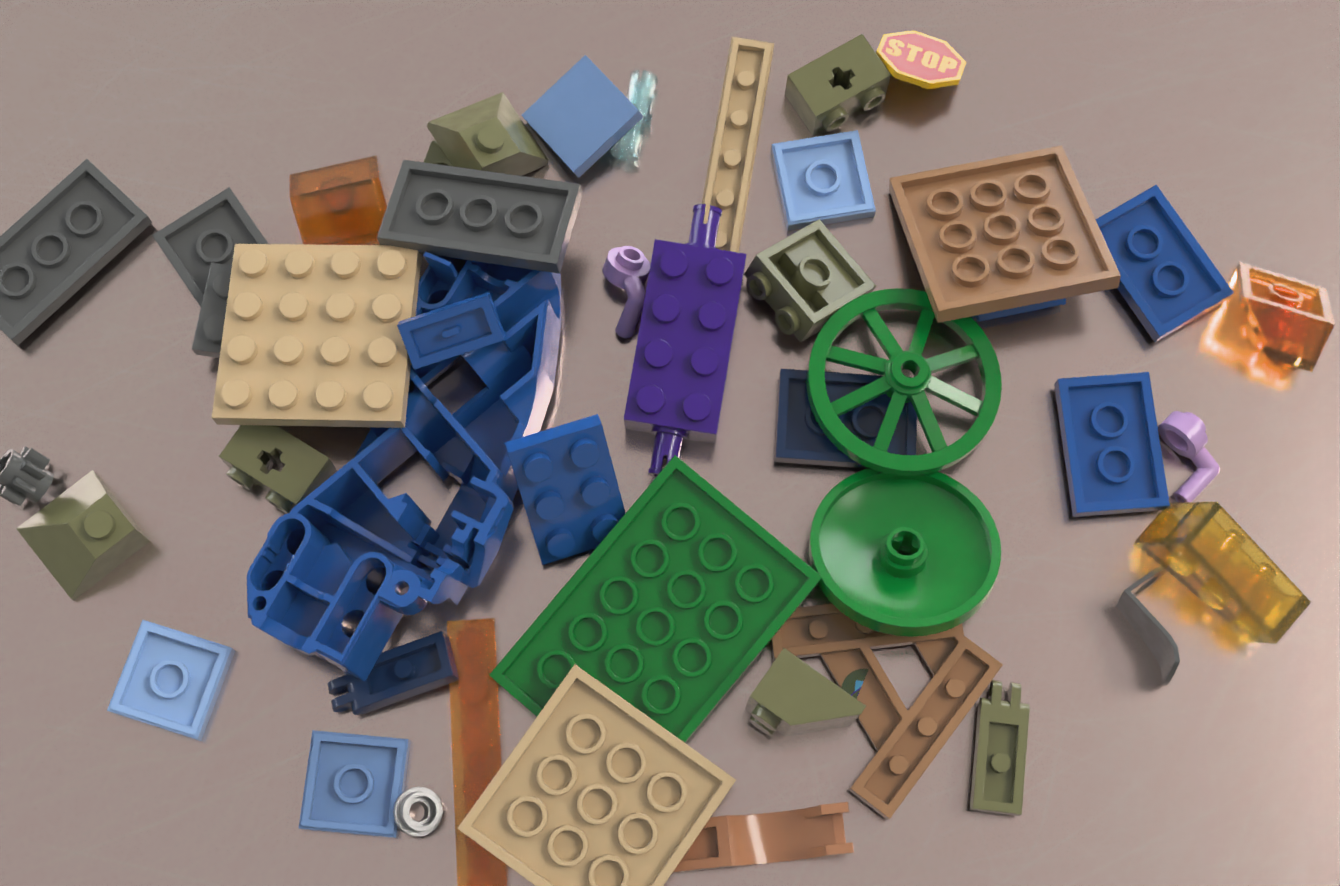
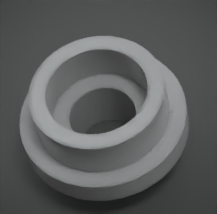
[393,787,443,837]

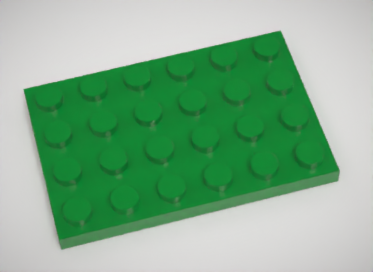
[489,455,822,743]

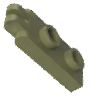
[970,680,1030,816]

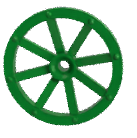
[806,288,1002,476]

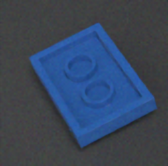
[1095,184,1234,343]
[1054,372,1170,517]
[505,414,626,565]

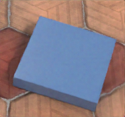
[521,55,644,178]
[299,730,411,839]

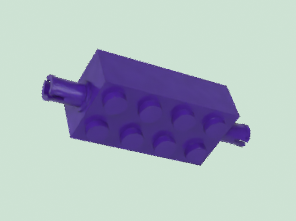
[624,204,746,477]

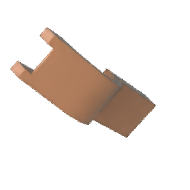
[673,802,855,873]

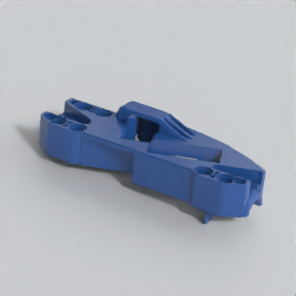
[247,251,561,681]

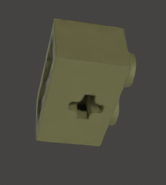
[785,34,891,136]
[219,425,337,514]

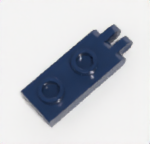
[327,631,459,715]

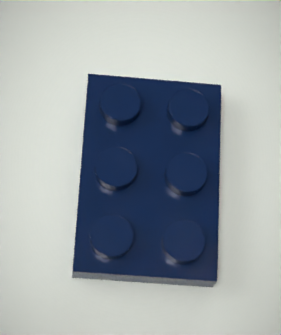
[774,369,917,468]

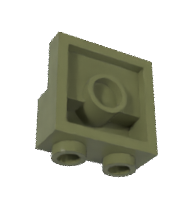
[744,219,876,343]

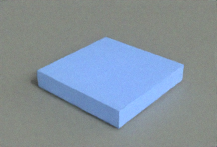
[770,130,876,231]
[107,620,235,741]

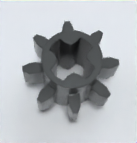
[0,446,54,506]

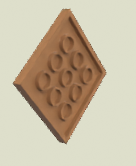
[889,145,1121,323]

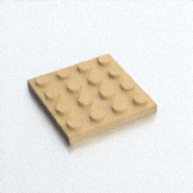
[211,244,422,428]
[457,664,736,886]

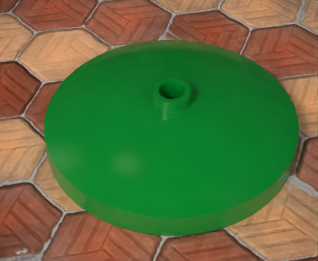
[809,468,1001,637]

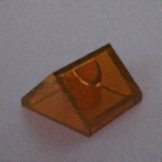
[289,155,388,245]

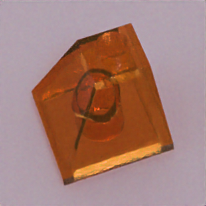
[1236,262,1335,372]

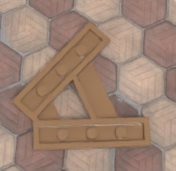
[771,604,1003,820]

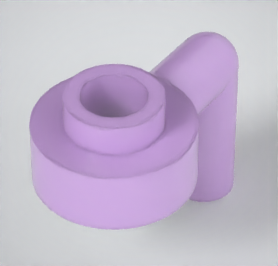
[602,246,650,338]
[1158,411,1220,507]

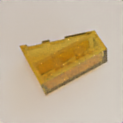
[1134,501,1311,644]

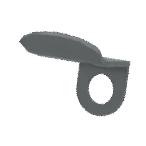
[1116,566,1180,686]

